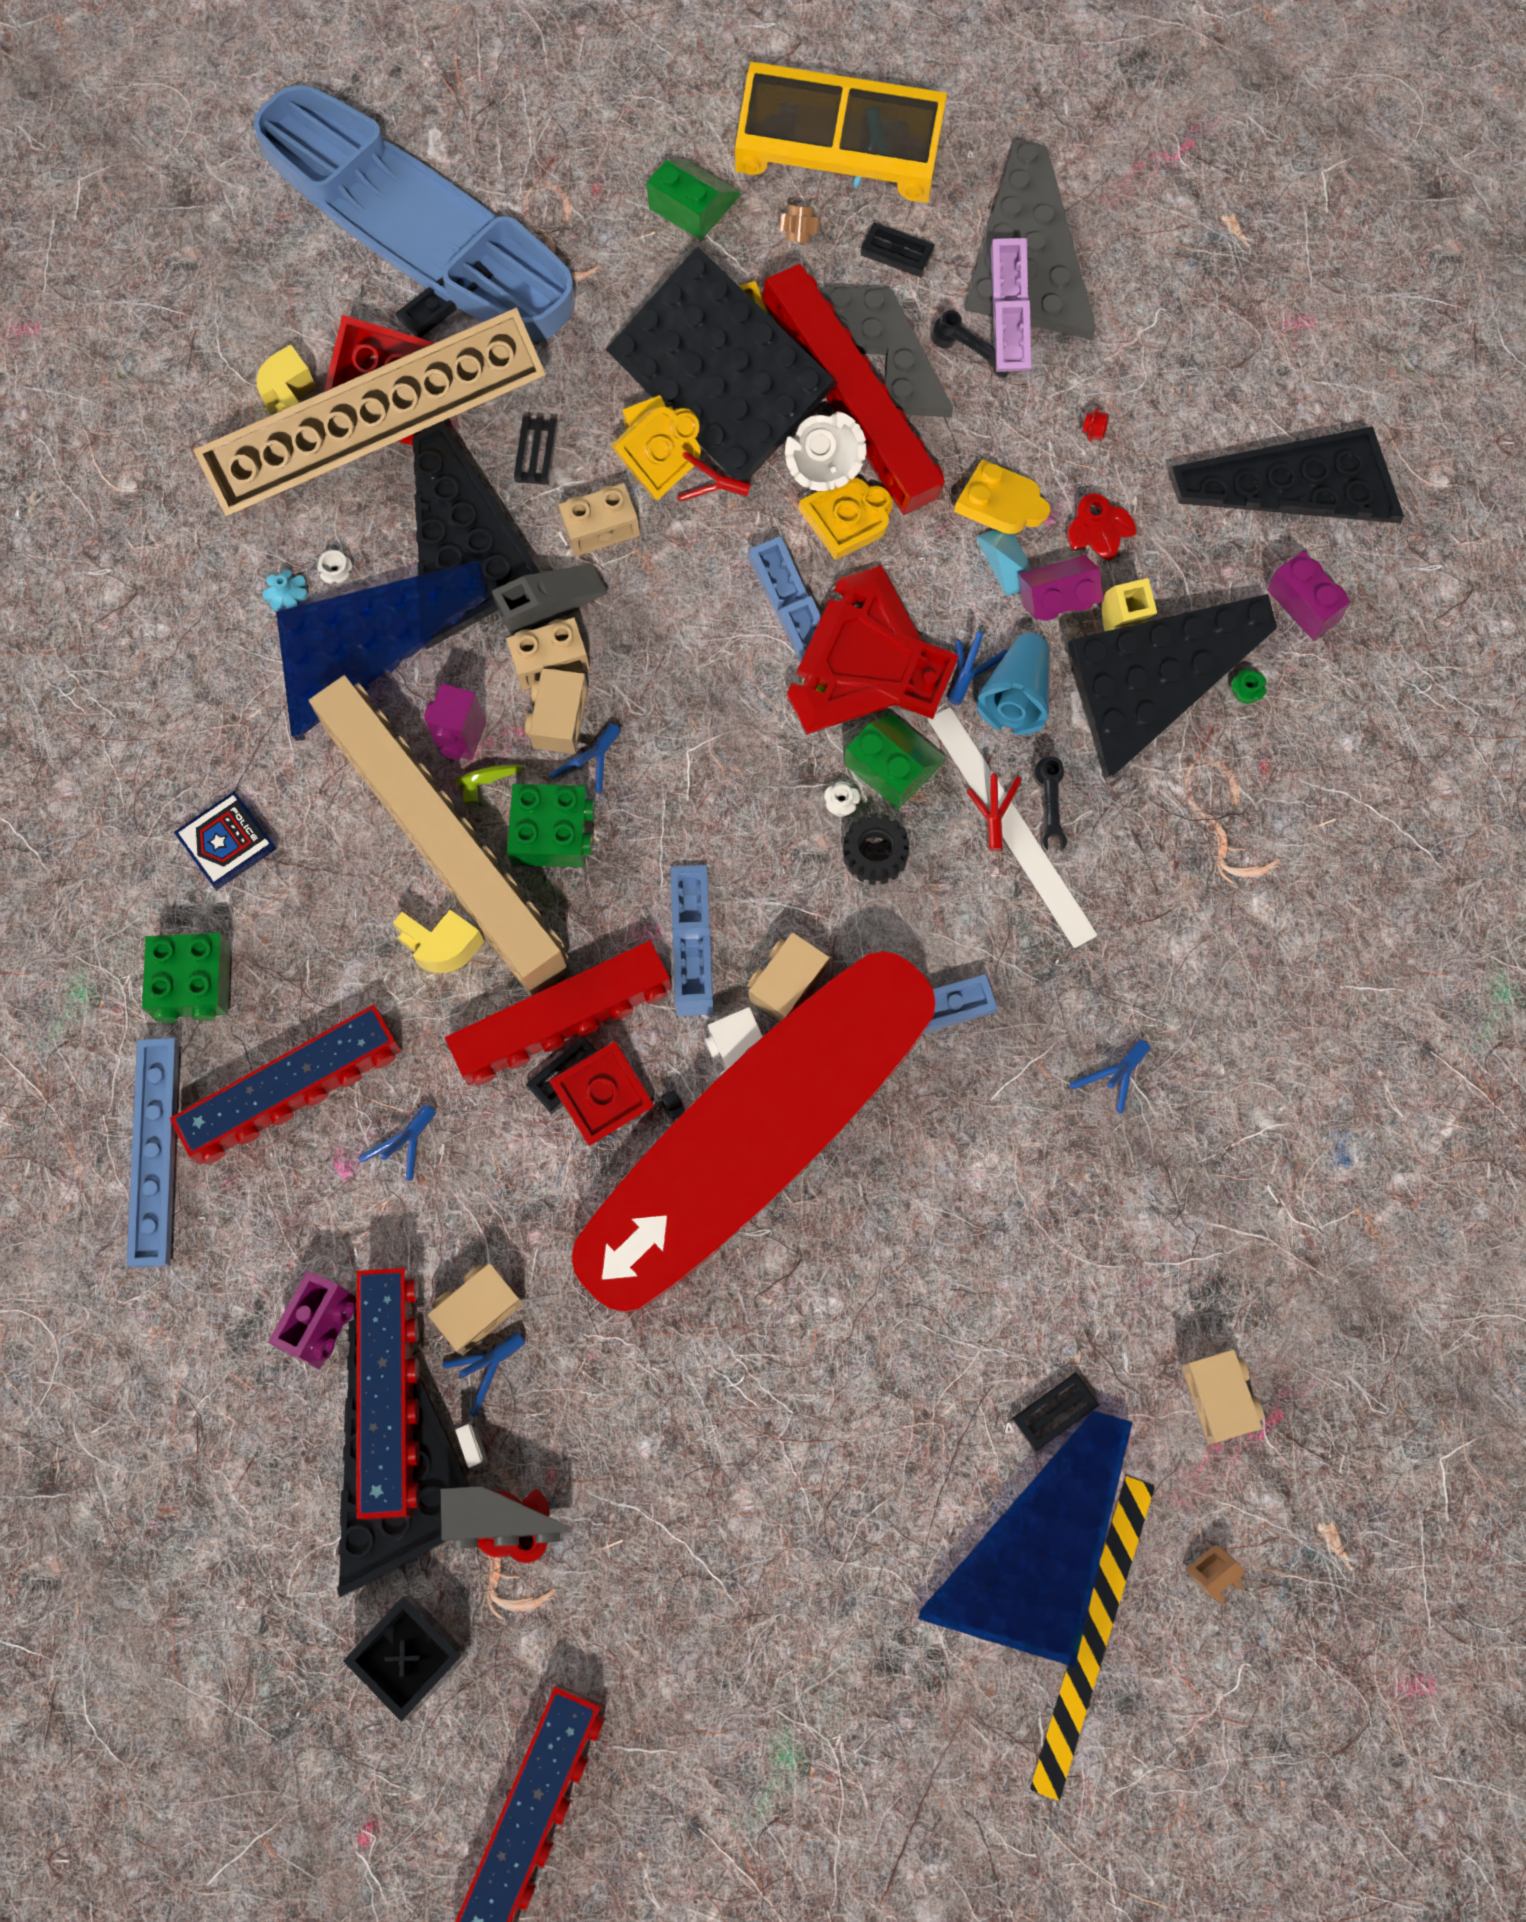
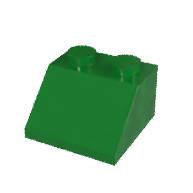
[646,159,740,241]
[845,713,946,810]

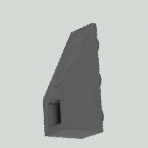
[492,564,607,636]
[441,1486,570,1549]

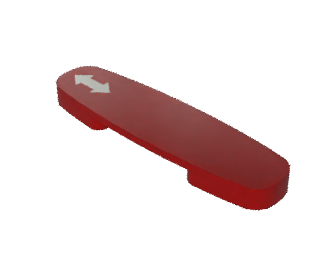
[571,951,936,1313]

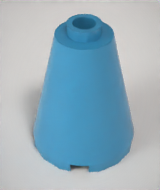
[977,633,1050,735]

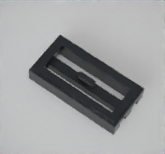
[861,222,935,278]
[514,416,558,485]
[526,1036,597,1115]
[1011,1372,1100,1453]

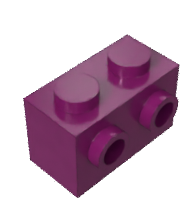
[1267,550,1351,641]
[1018,555,1104,621]
[424,683,486,760]
[267,1271,357,1370]

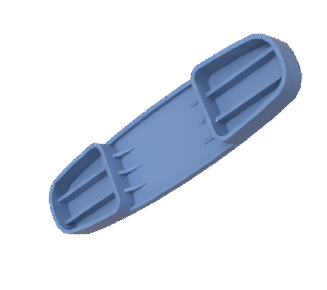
[253,85,576,343]

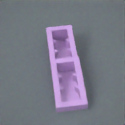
[990,238,1031,372]

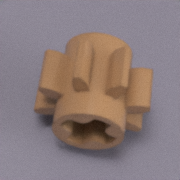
[779,205,820,243]

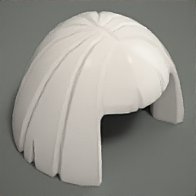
[785,411,866,491]

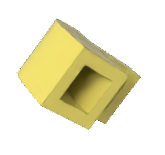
[257,344,316,415]
[1102,578,1157,632]
[393,910,485,973]

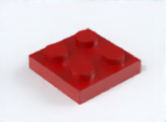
[549,1041,654,1146]

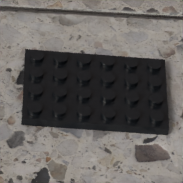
[605,246,838,482]

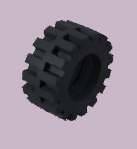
[843,813,910,885]

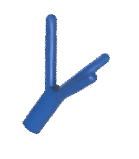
[947,630,1008,705]
[549,723,621,793]
[1070,1040,1150,1113]
[358,1104,436,1181]
[442,1331,525,1417]

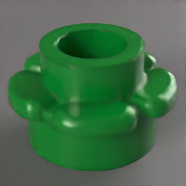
[1231,669,1267,704]

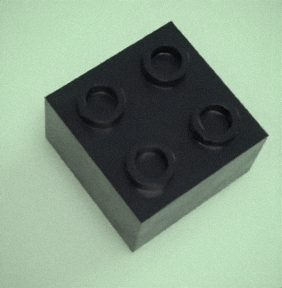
[343,1596,469,1722]

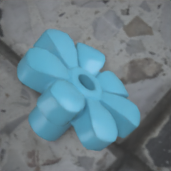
[262,570,308,613]

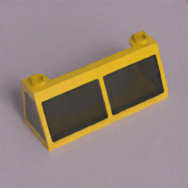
[735,62,947,203]

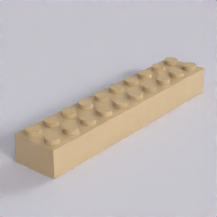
[193,307,546,516]
[308,675,569,996]

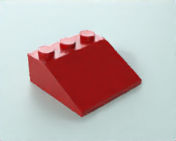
[324,315,435,446]

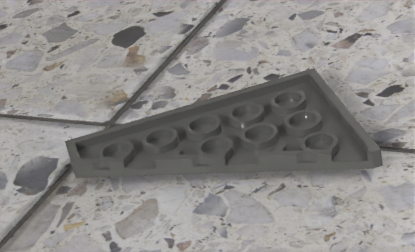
[965,140,1096,340]

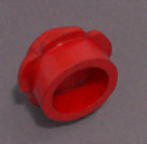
[1082,407,1109,442]

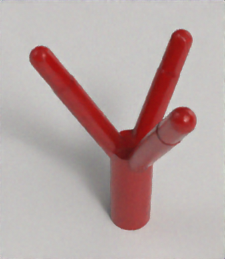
[677,451,751,501]
[967,773,1022,851]

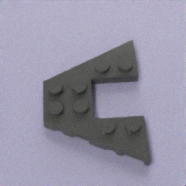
[814,286,953,418]

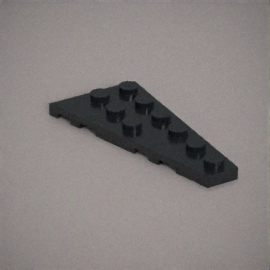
[1169,426,1404,523]

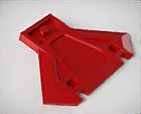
[786,565,959,735]

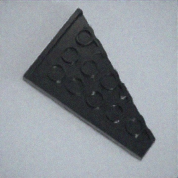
[412,421,541,650]
[1067,594,1277,778]
[337,1318,471,1597]

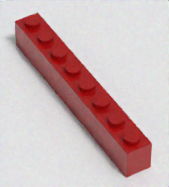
[761,263,945,516]

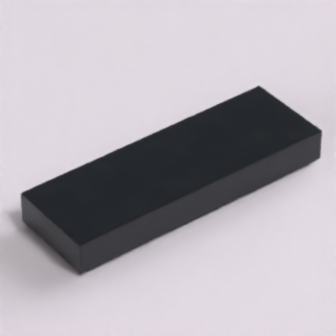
[396,261,494,338]

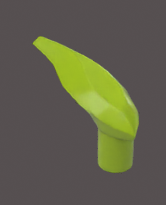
[455,764,524,804]

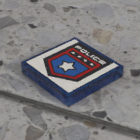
[174,791,277,891]

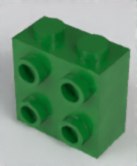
[507,784,595,868]
[142,933,231,1023]

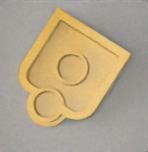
[610,406,701,501]
[954,459,1050,534]
[798,477,893,561]

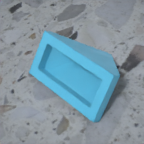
[977,529,1033,597]

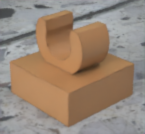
[1185,1544,1245,1604]

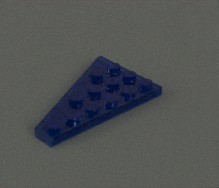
[276,561,487,741]
[917,1410,1133,1667]

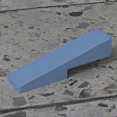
[747,536,821,662]
[670,865,714,1016]

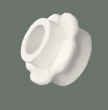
[317,550,352,584]
[824,781,860,817]

